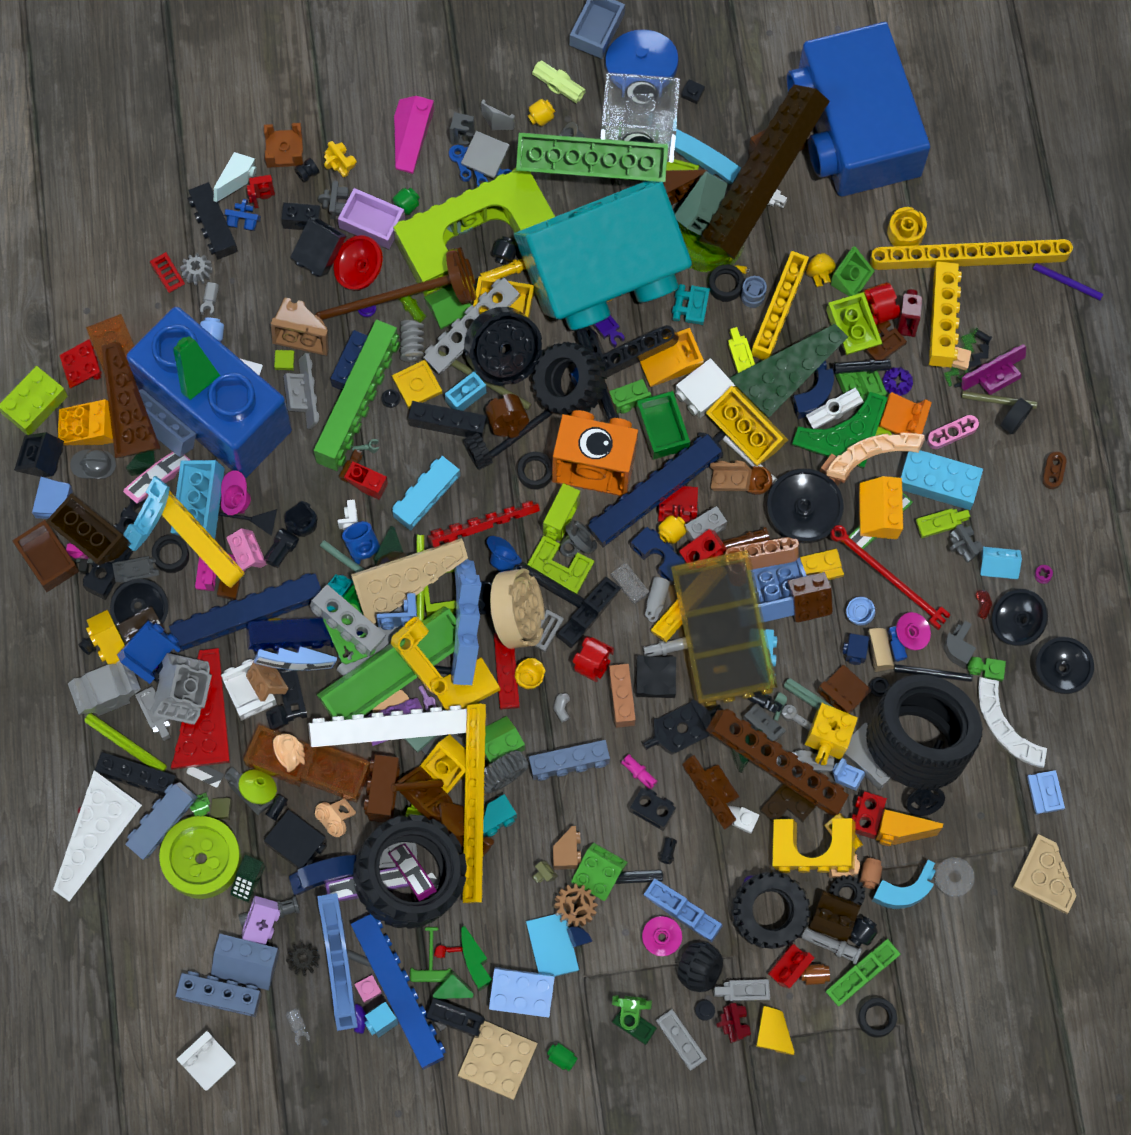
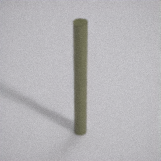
[961,391,1037,409]

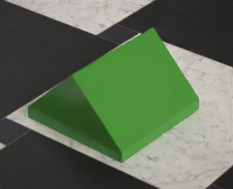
[831,246,875,296]
[424,284,471,329]

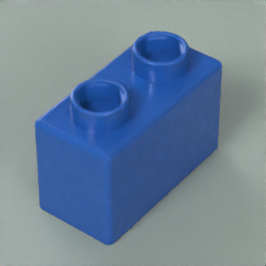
[787,21,930,197]
[127,307,292,478]

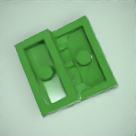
[836,371,887,406]

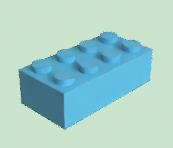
[900,450,983,510]

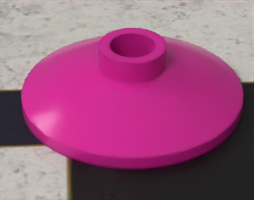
[896,612,931,650]
[642,916,682,956]

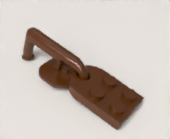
[396,766,494,857]

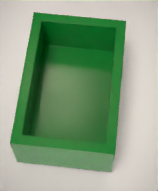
[636,391,690,460]

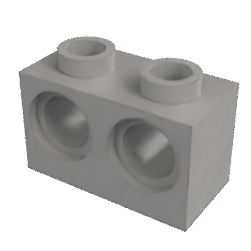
[684,506,727,543]

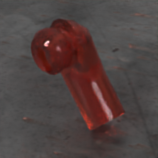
[975,590,992,619]

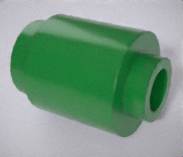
[547,1043,578,1072]

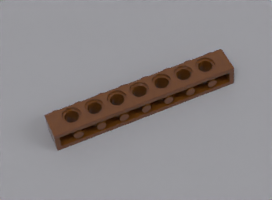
[706,709,849,815]

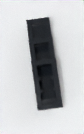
[557,577,621,648]

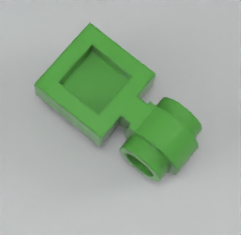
[967,657,1006,681]
[190,792,210,817]

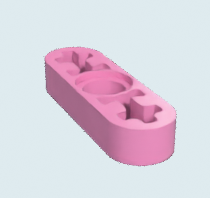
[927,415,979,449]

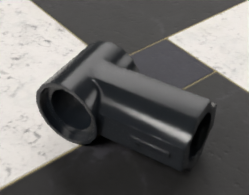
[264,528,299,568]

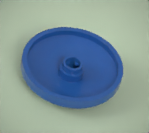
[606,30,678,90]

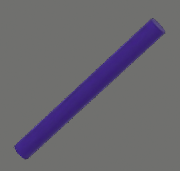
[1033,263,1103,300]

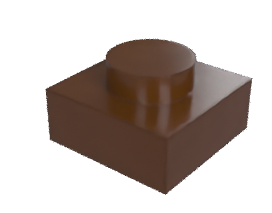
[217,579,240,600]

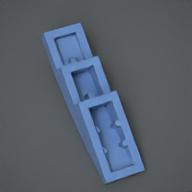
[643,878,723,942]

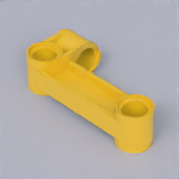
[391,616,449,696]

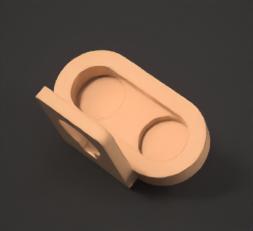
[315,799,356,837]

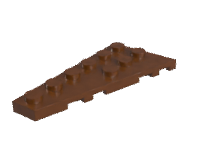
[102,342,161,458]

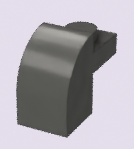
[944,621,976,669]

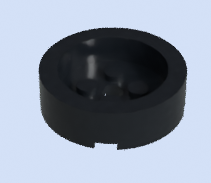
[464,307,543,386]

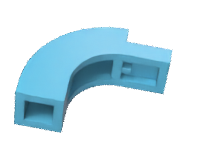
[872,860,936,909]

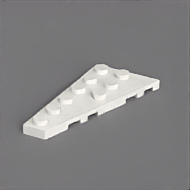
[53,770,142,902]

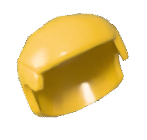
[515,658,545,689]

